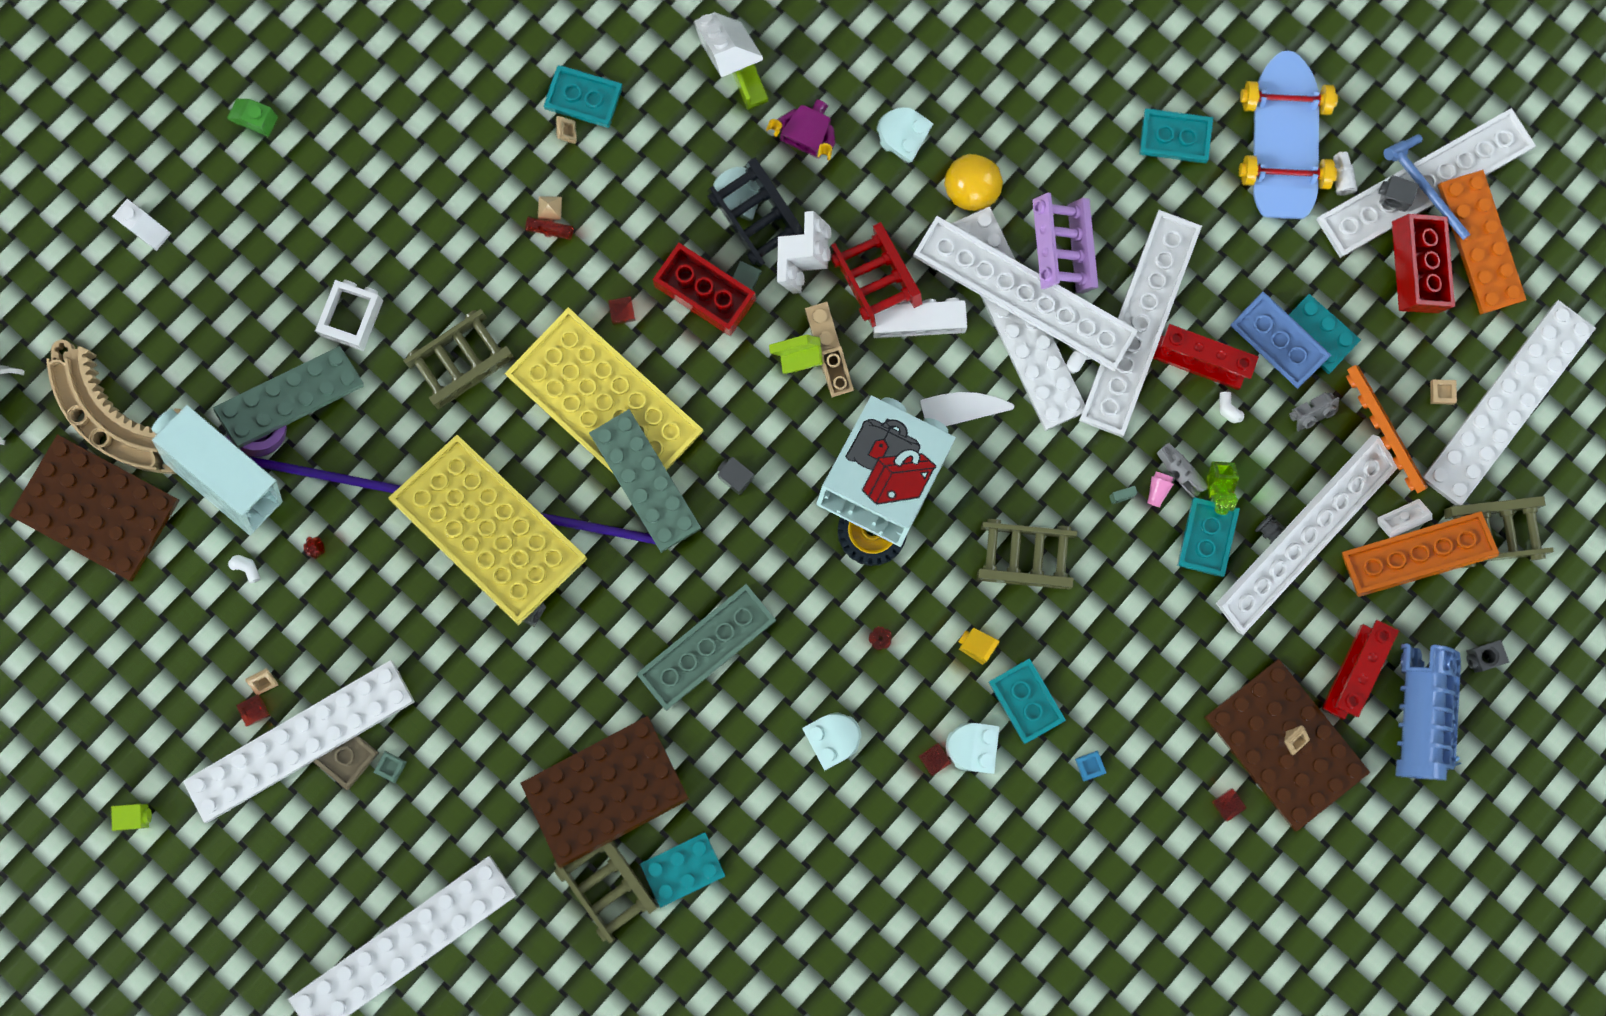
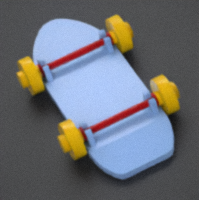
[1239,51,1338,219]

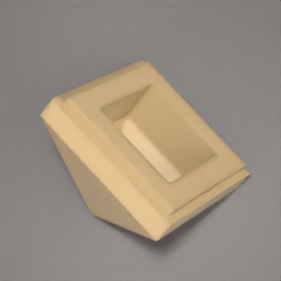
[556,116,577,143]
[538,196,562,220]
[245,668,278,696]
[1284,725,1310,755]

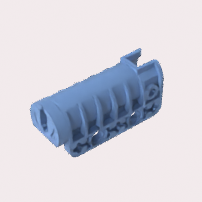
[1396,644,1461,781]

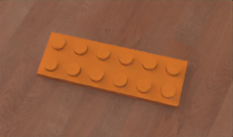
[1437,170,1526,315]
[1346,365,1428,494]
[1342,511,1499,597]

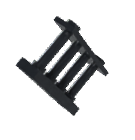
[707,158,804,267]

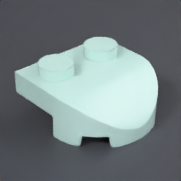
[877,107,933,163]
[713,167,760,221]
[802,712,861,770]
[946,723,999,774]

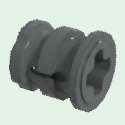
[1255,514,1285,544]

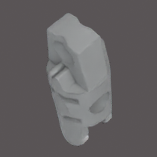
[1157,443,1208,498]

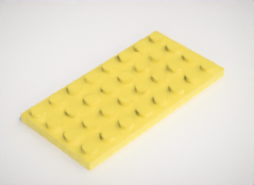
[505,307,704,473]
[388,435,587,625]

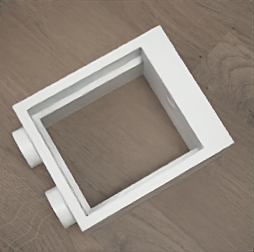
[315,280,383,351]

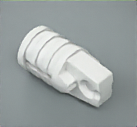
[1333,152,1357,195]

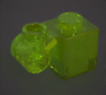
[1206,461,1239,515]

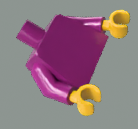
[766,99,836,160]

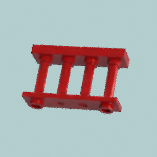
[831,222,922,328]
[1153,324,1259,390]
[1321,620,1399,720]

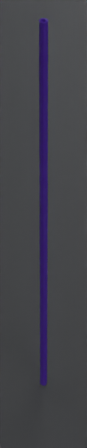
[248,456,655,544]

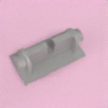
[1289,392,1339,431]

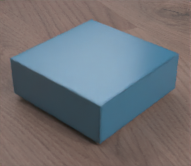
[1075,751,1106,781]

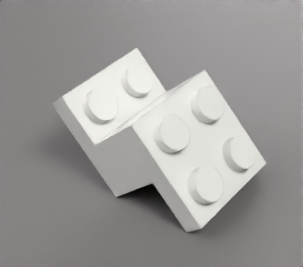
[777,211,831,294]

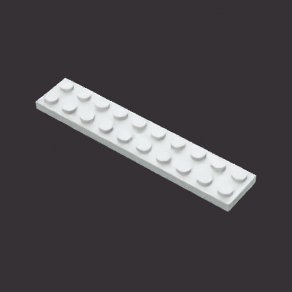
[1316,108,1536,258]
[951,207,1085,431]
[1079,210,1202,437]
[913,216,1138,371]
[1422,300,1596,506]
[1216,434,1397,635]
[183,660,415,823]
[288,856,517,1016]

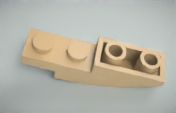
[804,302,854,397]

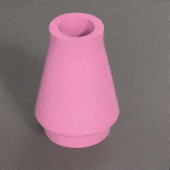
[1147,472,1174,508]

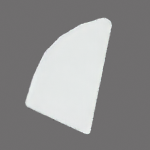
[920,392,1014,426]

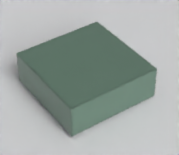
[733,261,761,291]
[1109,486,1137,504]
[373,751,407,783]

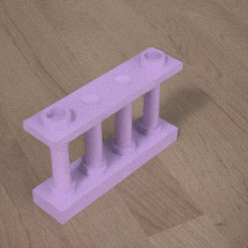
[1032,193,1098,294]

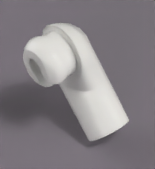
[1066,350,1091,374]
[1220,392,1244,423]
[228,555,261,583]

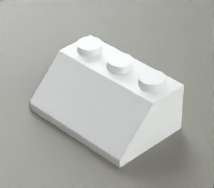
[694,12,763,77]

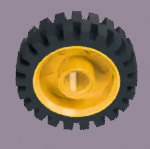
[838,517,907,566]

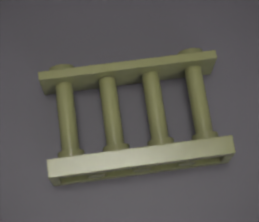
[403,309,515,410]
[1443,496,1554,568]
[976,519,1077,590]
[554,841,659,944]

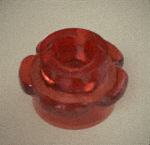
[303,537,325,559]
[869,627,892,650]

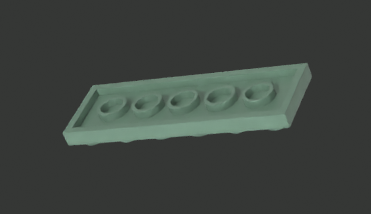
[213,346,364,449]
[589,409,701,553]
[636,584,776,711]

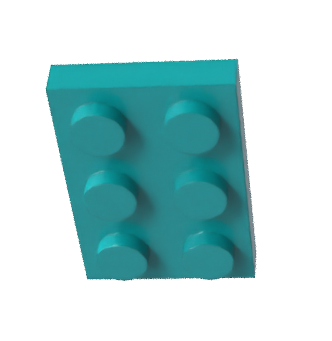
[544,65,623,128]
[1139,108,1213,164]
[1289,294,1361,374]
[1177,497,1240,577]
[988,658,1066,744]
[640,832,726,908]

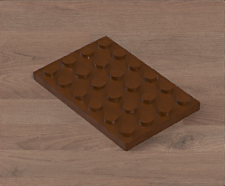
[9,434,180,581]
[1204,659,1370,832]
[520,716,690,868]

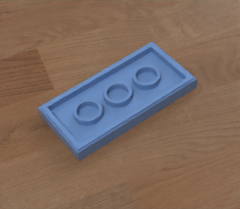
[1230,291,1331,389]

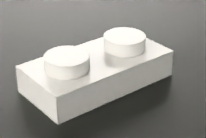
[1377,499,1432,538]

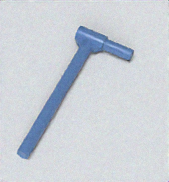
[1383,134,1471,240]

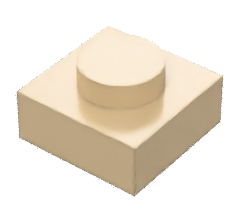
[1430,379,1457,405]

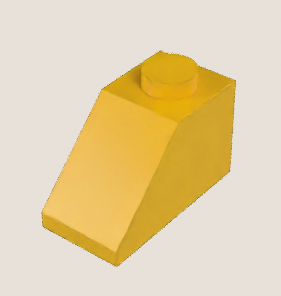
[958,628,1000,665]

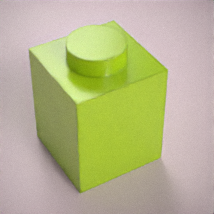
[111,804,152,831]

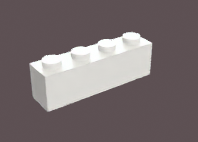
[873,298,967,338]

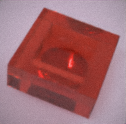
[608,296,636,325]
[236,694,270,727]
[918,743,952,776]
[1212,788,1246,822]

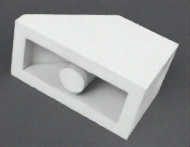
[112,199,171,251]

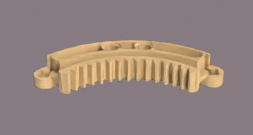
[47,339,177,474]

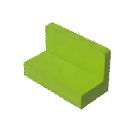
[732,64,768,110]
[769,334,823,374]

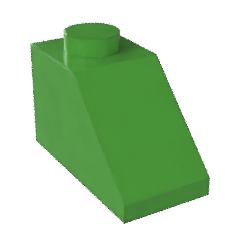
[227,99,278,137]

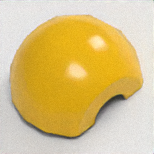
[944,154,1003,211]

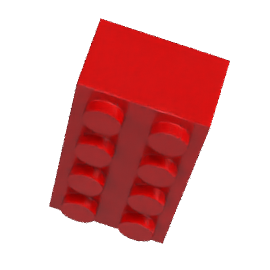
[1392,214,1455,313]
[652,243,756,337]

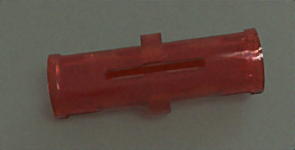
[525,217,574,240]

